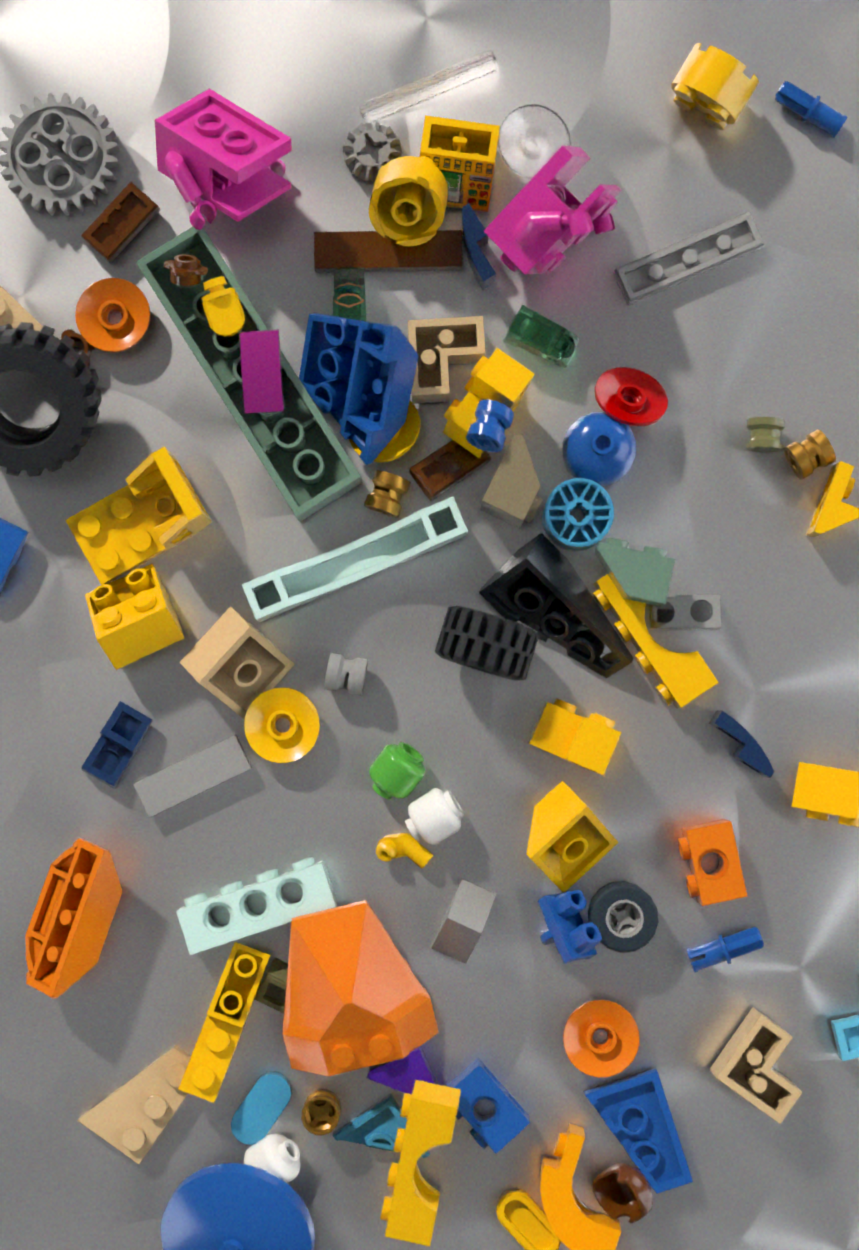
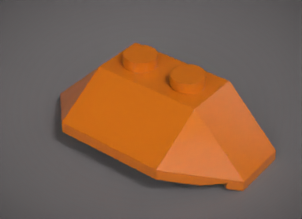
[25,838,123,998]

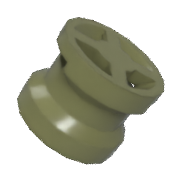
[746,417,785,453]

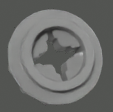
[343,121,402,181]

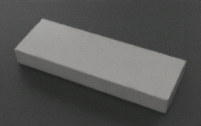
[133,735,252,818]

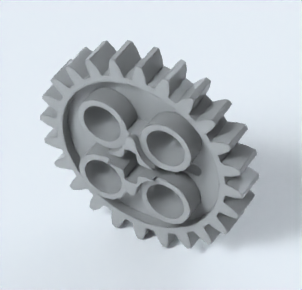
[0,93,120,216]

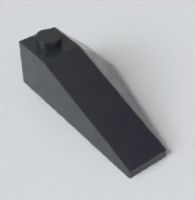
[478,533,634,678]

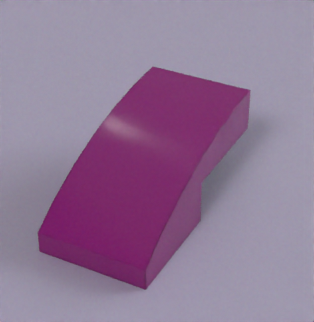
[240,329,284,413]

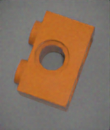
[677,819,748,906]

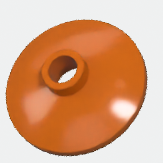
[75,278,151,352]
[563,1000,640,1077]

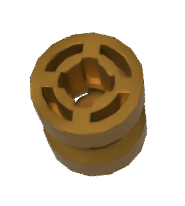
[784,429,836,480]
[364,470,411,518]
[301,1089,342,1136]

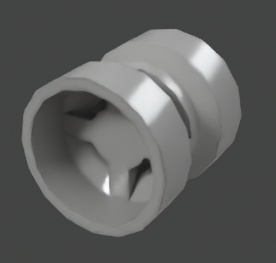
[324,653,368,696]

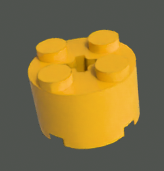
[671,43,759,130]
[369,156,448,246]

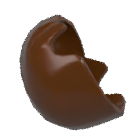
[593,1163,653,1223]

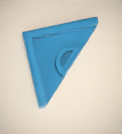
[332,1093,430,1158]

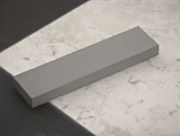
[613,211,765,306]

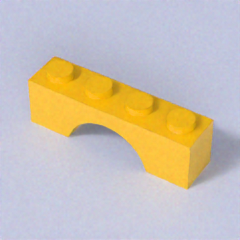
[592,574,719,708]
[380,1080,461,1246]

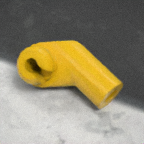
[376,833,433,869]

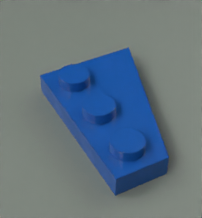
[584,1068,693,1194]

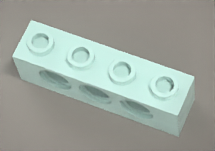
[176,857,338,955]

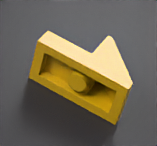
[806,461,859,538]

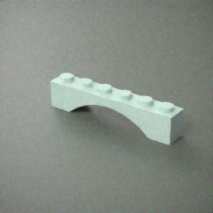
[241,497,468,622]

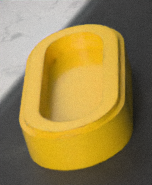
[496,1188,561,1250]

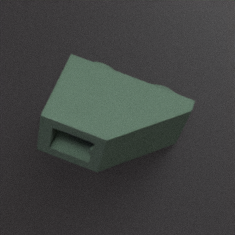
[595,538,675,607]

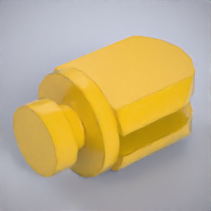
[202,276,245,337]

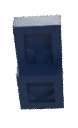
[462,203,496,290]
[81,701,153,789]
[709,710,774,778]

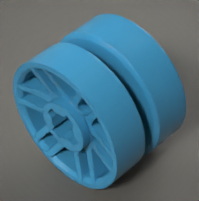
[542,478,614,552]

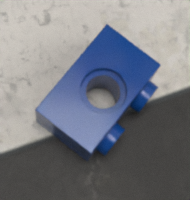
[447,1057,530,1154]

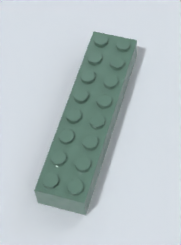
[136,227,363,522]

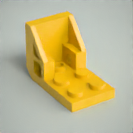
[65,446,212,585]

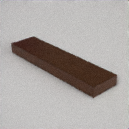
[314,230,463,272]

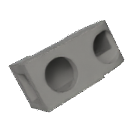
[650,594,721,630]

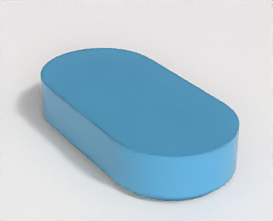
[231,1072,292,1144]

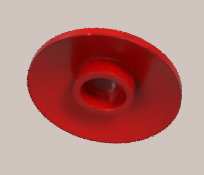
[594,367,668,426]

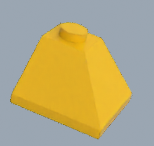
[526,781,619,893]

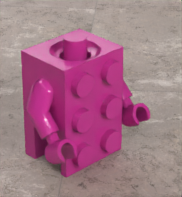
[155,88,292,230]
[484,145,622,275]

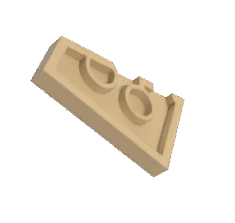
[77,1045,191,1164]

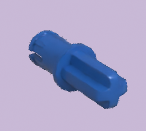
[775,81,848,138]
[686,927,764,973]

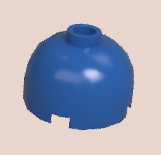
[562,412,636,486]

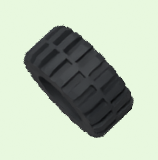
[0,322,102,477]

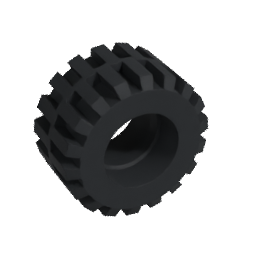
[435,606,539,681]

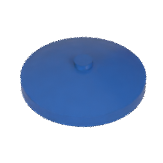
[161,1163,315,1250]

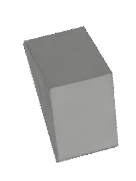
[431,879,496,964]

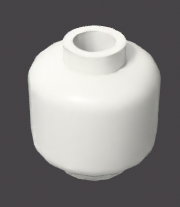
[405,788,464,845]
[244,1133,300,1183]

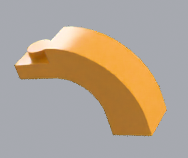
[540,1123,621,1250]

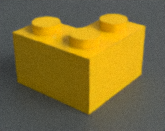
[443,348,535,458]
[528,698,622,775]
[792,762,859,827]

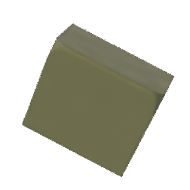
[255,957,288,1014]

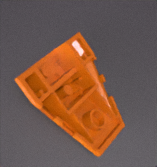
[282,900,439,1076]

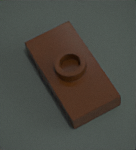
[81,182,160,264]
[409,440,492,501]

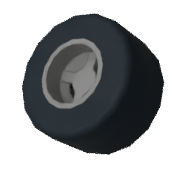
[587,881,659,953]

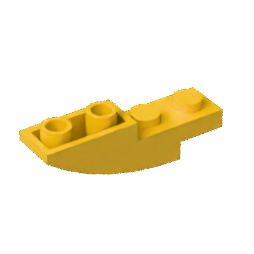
[178,942,270,1103]

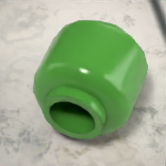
[369,742,425,799]

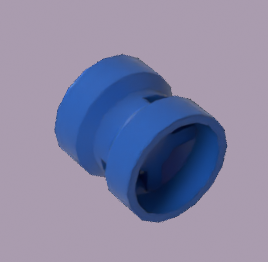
[466,400,514,452]

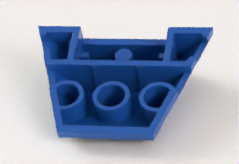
[299,313,419,465]

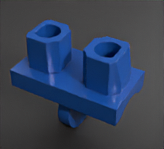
[538,890,602,964]

